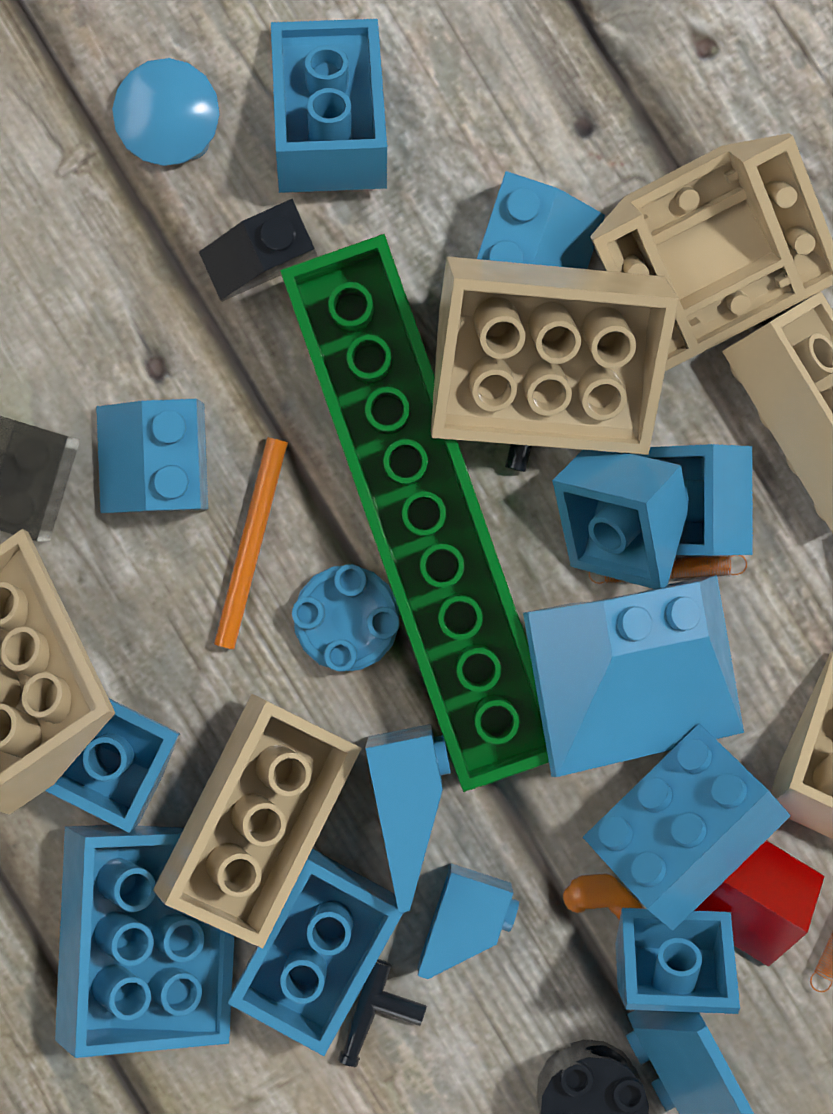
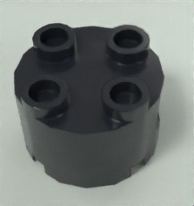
[536,1039,649,1114]

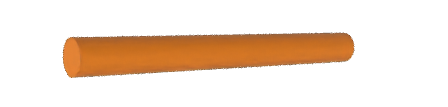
[214,437,288,649]

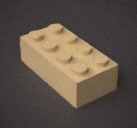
[153,694,362,949]

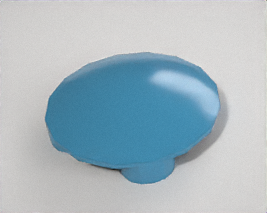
[112,58,220,166]
[292,564,400,672]

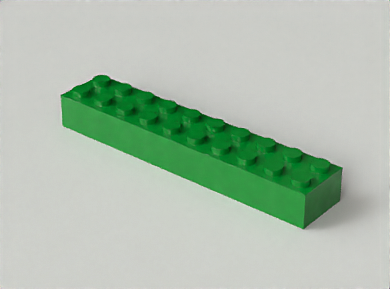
[280,234,549,792]

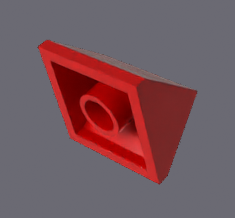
[694,840,825,967]

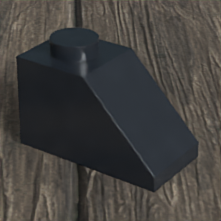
[199,199,318,302]

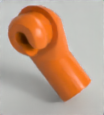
[563,874,645,920]

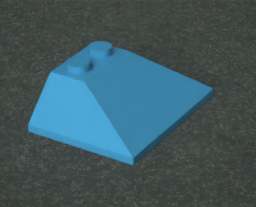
[523,575,744,777]

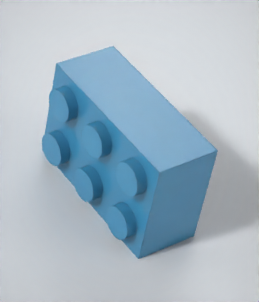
[583,723,791,931]
[228,849,404,1056]

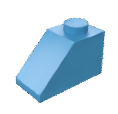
[418,863,519,979]

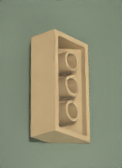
[722,292,833,533]

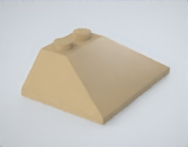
[590,133,833,371]

